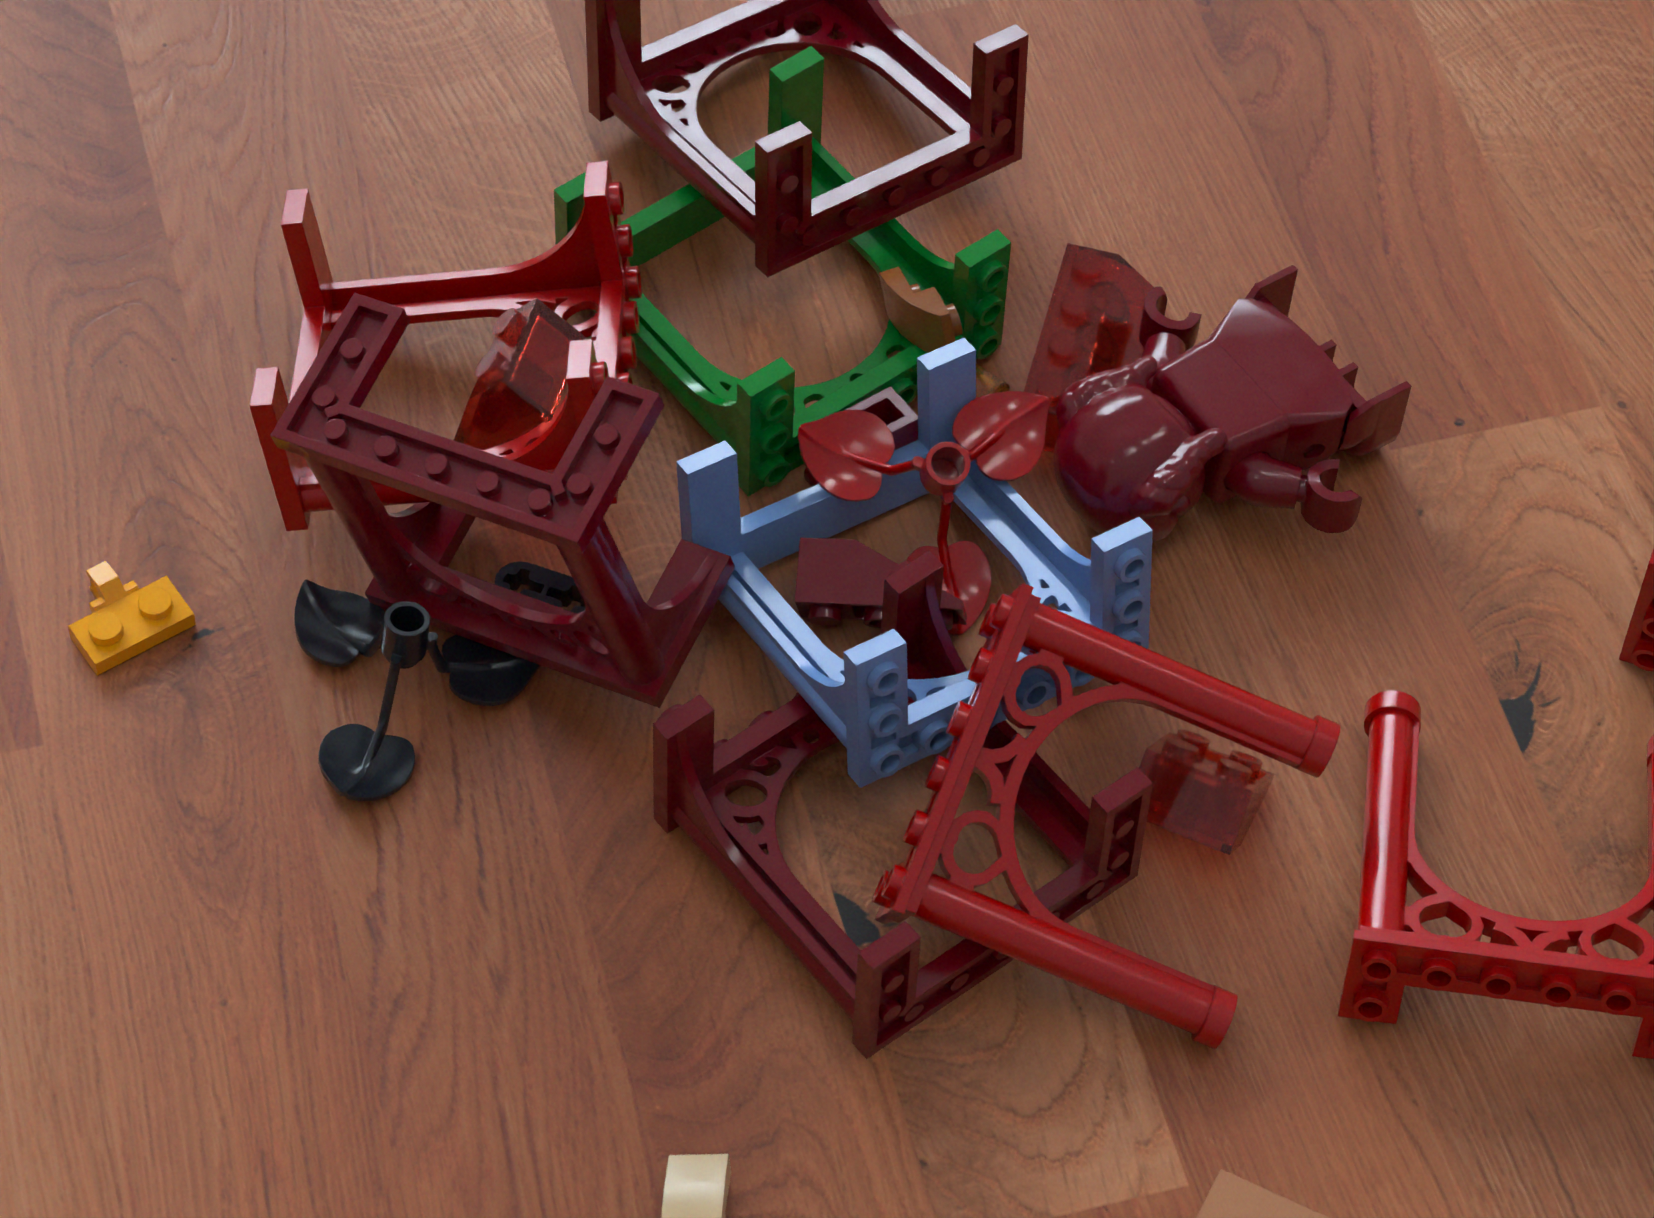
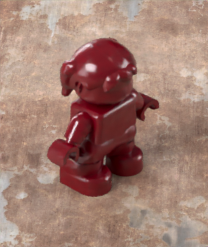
[1054,265,1412,542]

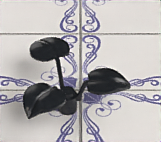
[294,579,541,801]

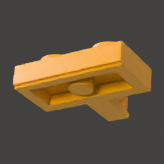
[68,561,196,676]

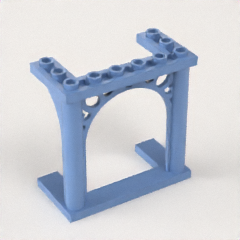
[676,338,1153,788]

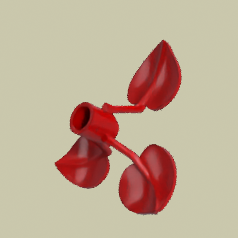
[798,391,1050,636]

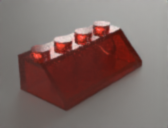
[1024,243,1154,453]

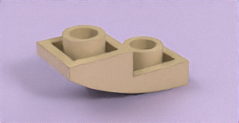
[661,1154,731,1218]

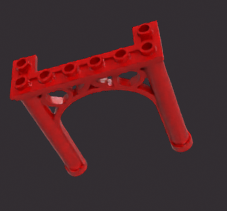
[872,583,1340,1049]
[1338,690,1654,1059]

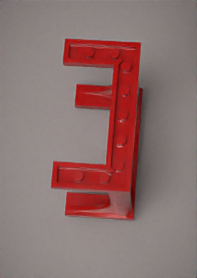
[249,161,642,531]

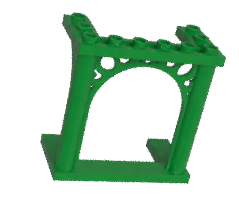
[554,46,1011,497]

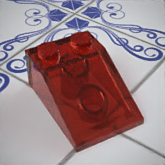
[454,298,586,450]

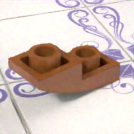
[879,267,962,353]

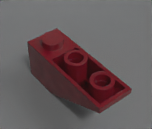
[795,537,967,631]

